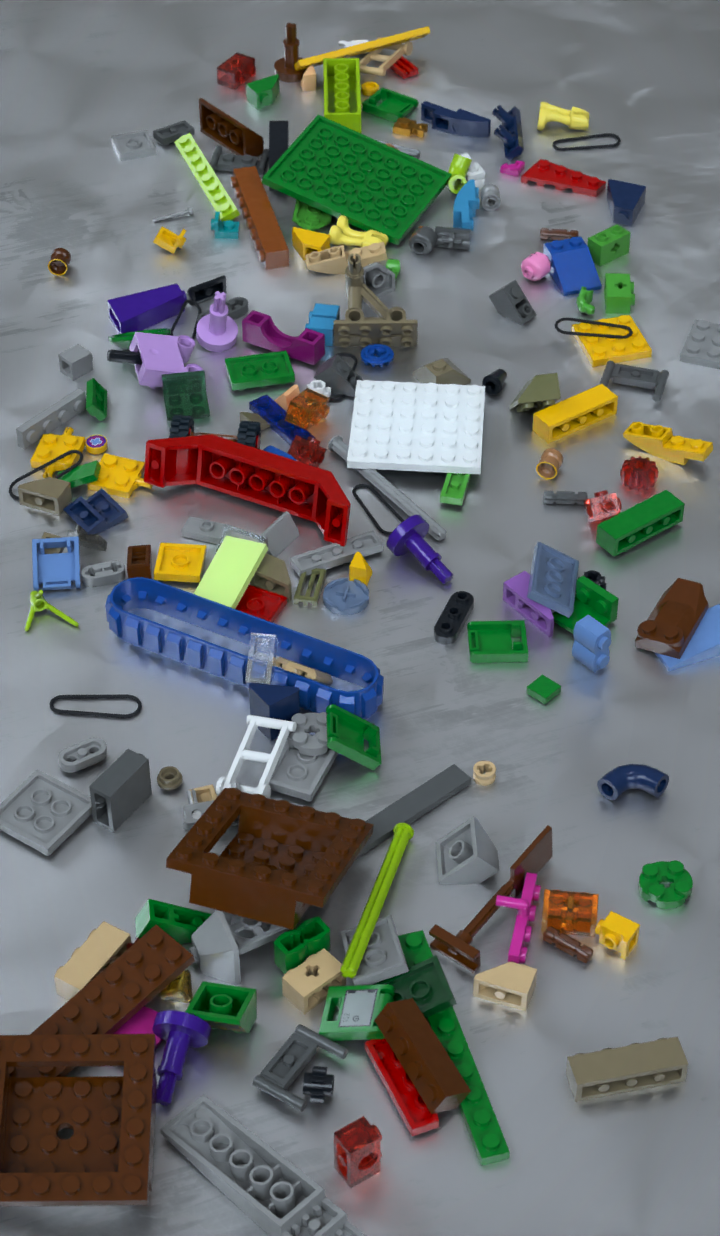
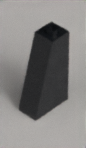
[269,121,289,190]

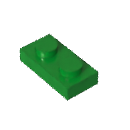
[86,378,107,421]

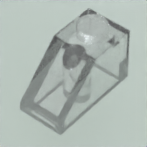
[245,632,278,685]

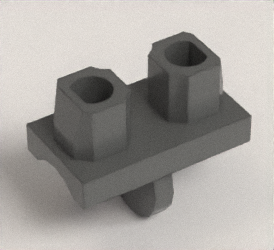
[434,226,471,250]

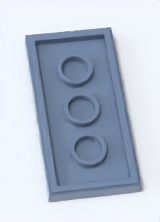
[527,542,579,618]

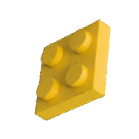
[154,543,207,583]

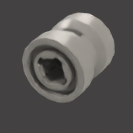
[480,184,501,211]

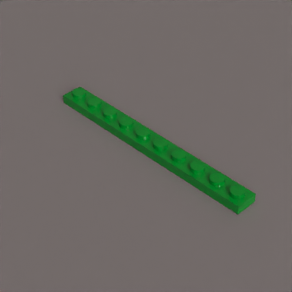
[398,930,510,1166]

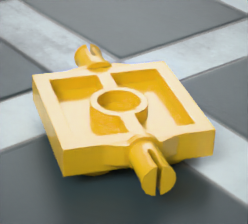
[30,427,85,478]
[87,453,153,499]

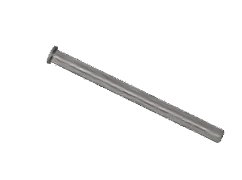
[328,435,447,541]

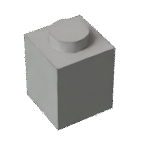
[58,344,93,381]

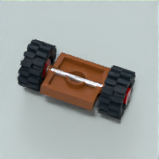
[169,415,261,449]

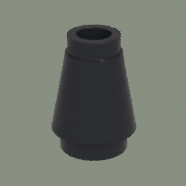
[482,369,507,395]

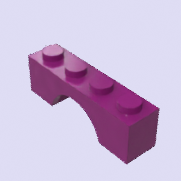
[242,310,325,365]

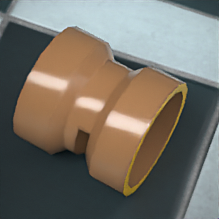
[536,448,563,479]

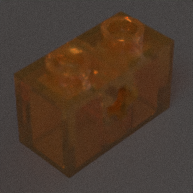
[285,388,330,431]
[541,889,599,937]

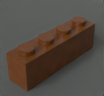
[374,998,471,1114]

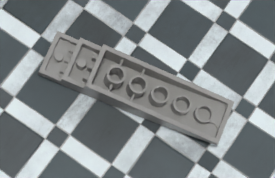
[160,1095,366,1236]

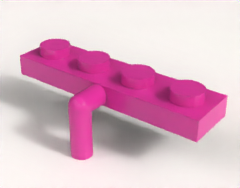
[496,872,541,964]

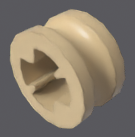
[473,760,496,786]

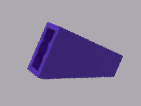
[107,283,187,334]

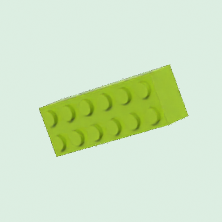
[323,58,361,133]

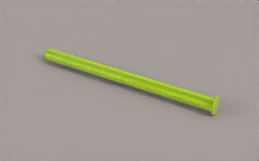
[340,823,414,978]

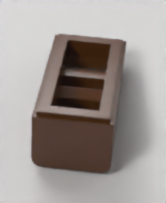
[127,544,152,579]

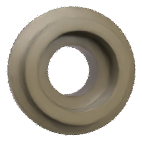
[157,766,183,790]

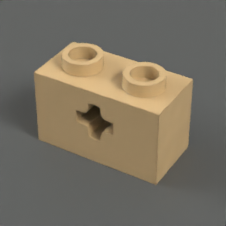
[282,948,346,1014]

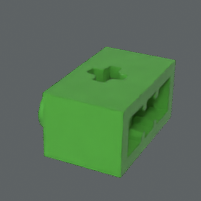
[587,224,631,266]
[604,273,635,314]

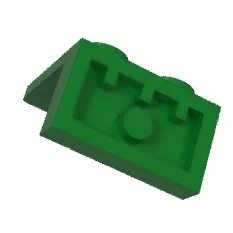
[552,576,619,634]

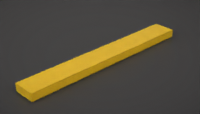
[294,26,430,71]

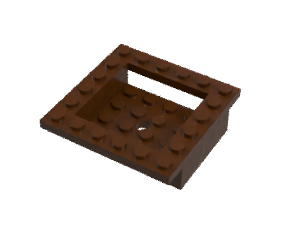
[166,788,374,930]
[0,1034,157,1207]

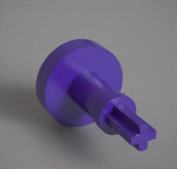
[386,515,453,584]
[152,1010,211,1106]

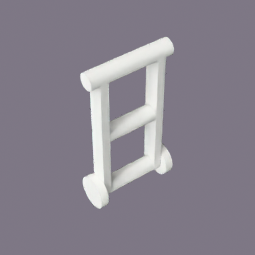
[216,715,297,799]

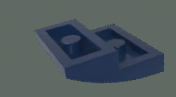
[63,488,129,536]

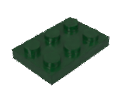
[373,956,457,1018]

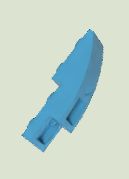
[453,179,480,231]

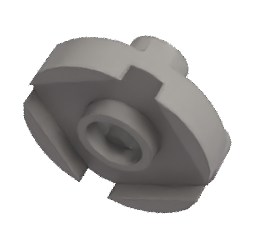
[287,712,328,756]

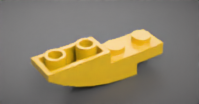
[623,422,713,465]

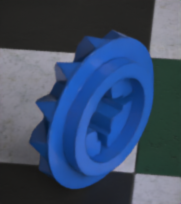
[360,344,394,368]

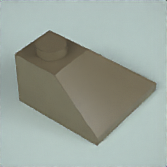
[412,358,471,385]

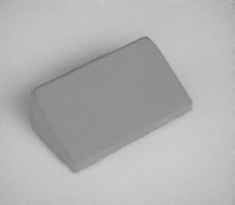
[260,511,299,557]

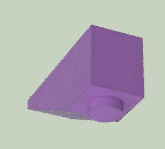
[503,571,554,638]

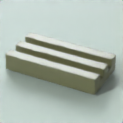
[294,568,326,607]

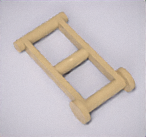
[359,37,413,76]

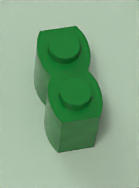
[274,917,331,974]

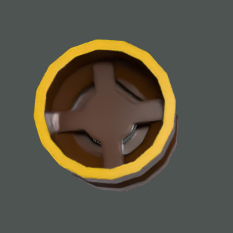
[48,248,71,276]

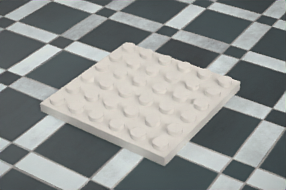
[347,380,485,474]

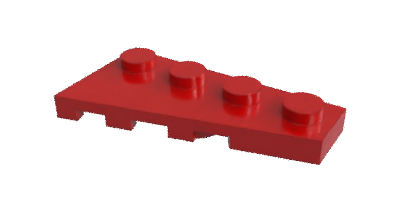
[521,159,606,197]
[365,1038,439,1136]

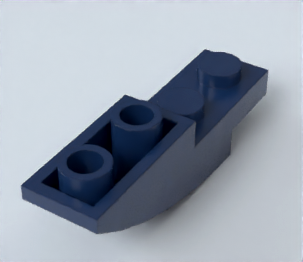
[421,101,491,138]

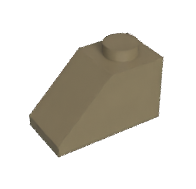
[18,477,72,516]
[250,553,292,602]

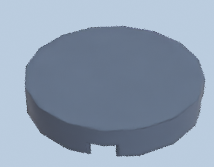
[323,578,369,615]

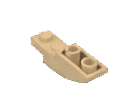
[305,242,388,274]

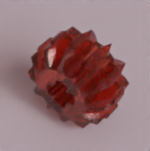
[620,456,659,492]

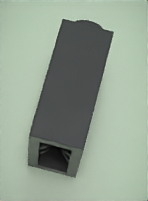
[89,749,152,832]

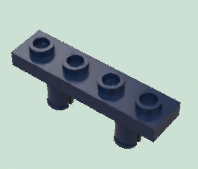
[492,105,524,161]

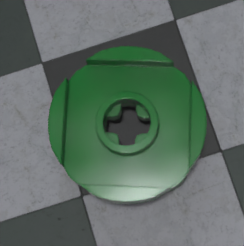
[638,860,693,909]

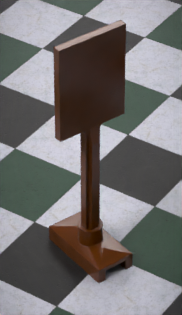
[429,825,552,974]

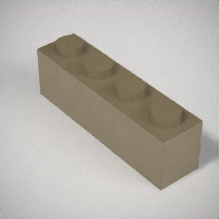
[566,1037,688,1102]

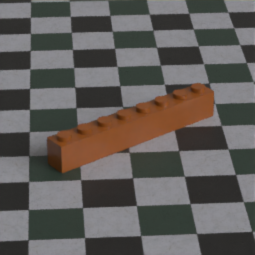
[230,166,289,270]

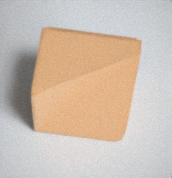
[300,65,317,92]

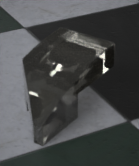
[67,526,107,551]

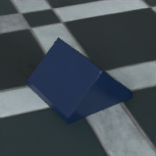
[249,683,300,741]

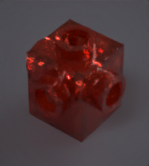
[288,435,327,467]
[583,490,622,523]

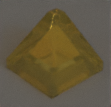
[160,970,193,1003]

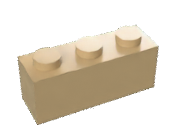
[54,921,132,1000]

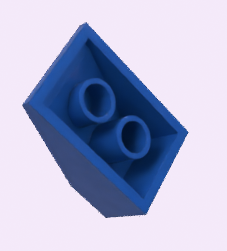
[543,237,602,296]

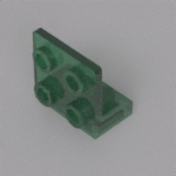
[162,370,210,421]

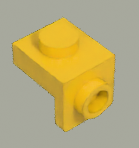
[153,226,187,254]

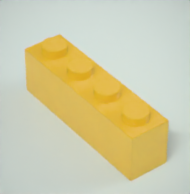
[532,384,618,444]

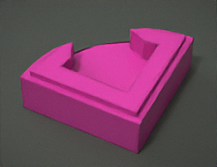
[500,161,525,177]

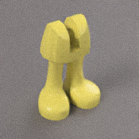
[537,102,590,130]
[329,215,389,248]

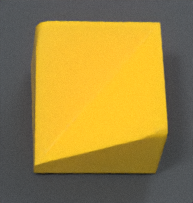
[349,552,372,586]

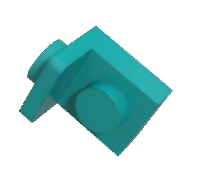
[211,212,240,239]

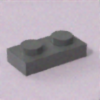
[153,120,195,146]

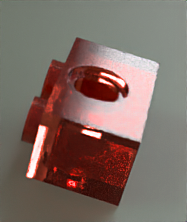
[217,53,256,89]
[334,1116,382,1188]

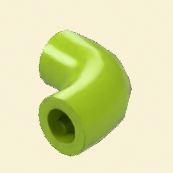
[446,154,472,194]

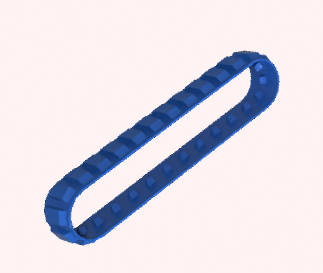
[105,577,384,720]

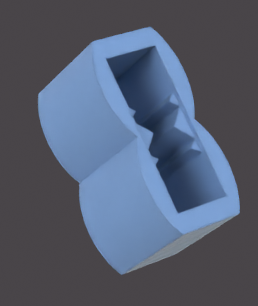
[572,615,611,672]

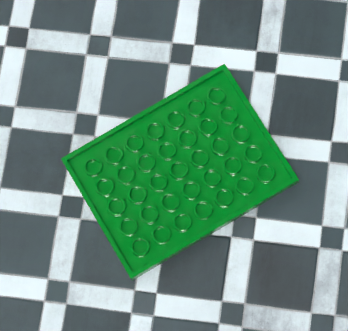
[262,115,452,245]

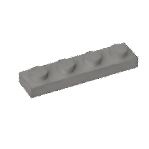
[16,389,86,449]
[290,531,384,577]

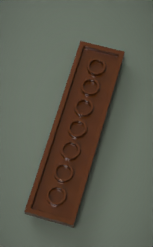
[8,925,195,1077]

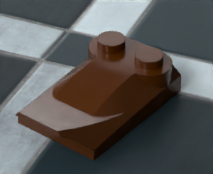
[635,578,709,659]

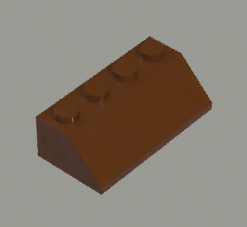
[199,98,264,157]

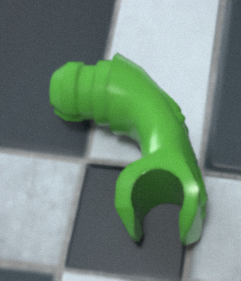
[386,259,401,280]
[576,286,595,315]

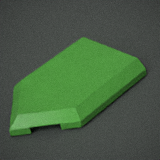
[292,200,332,231]

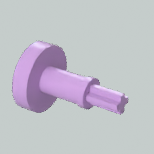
[196,291,238,352]

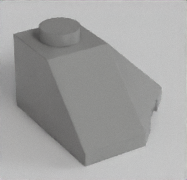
[362,262,395,304]

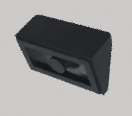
[186,275,227,306]

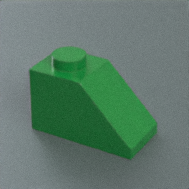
[246,74,280,109]

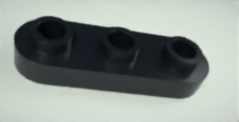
[434,591,474,645]

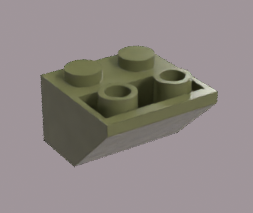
[510,373,561,413]

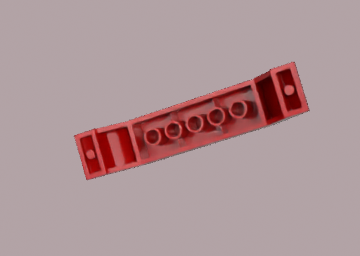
[144,434,351,546]

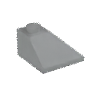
[436,816,500,885]
[188,910,241,986]

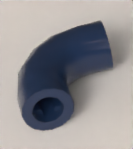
[597,764,669,801]

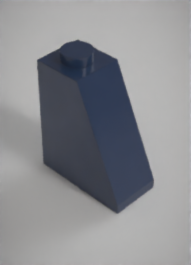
[607,179,646,227]

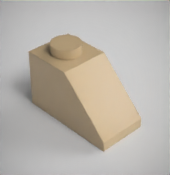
[473,961,537,1011]

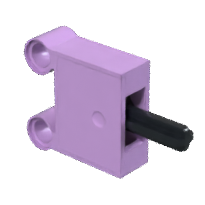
[107,332,204,392]

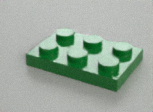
[225,351,295,391]

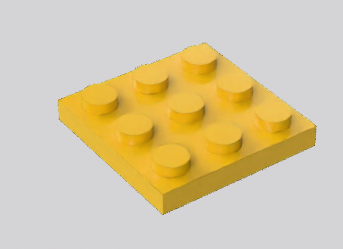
[571,315,652,367]

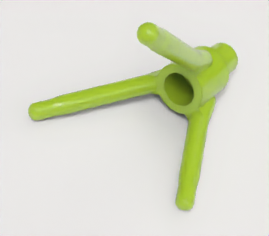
[25,590,79,632]

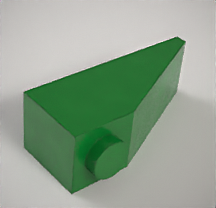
[135,899,212,944]

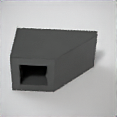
[489,280,536,325]
[314,354,363,397]

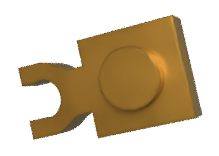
[393,118,428,138]

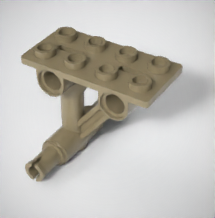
[334,254,418,348]

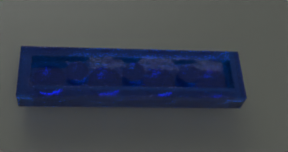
[249,395,316,452]

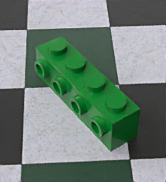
[596,490,685,557]

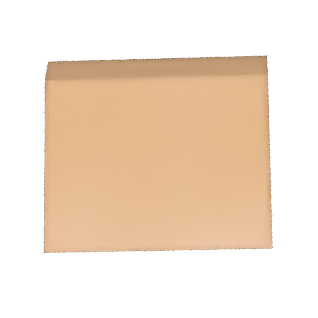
[273,384,301,411]

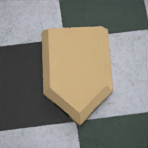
[272,657,333,685]

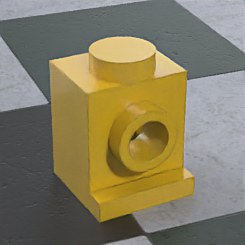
[595,911,640,960]

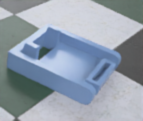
[32,537,81,591]

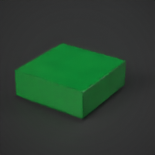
[526,674,561,705]

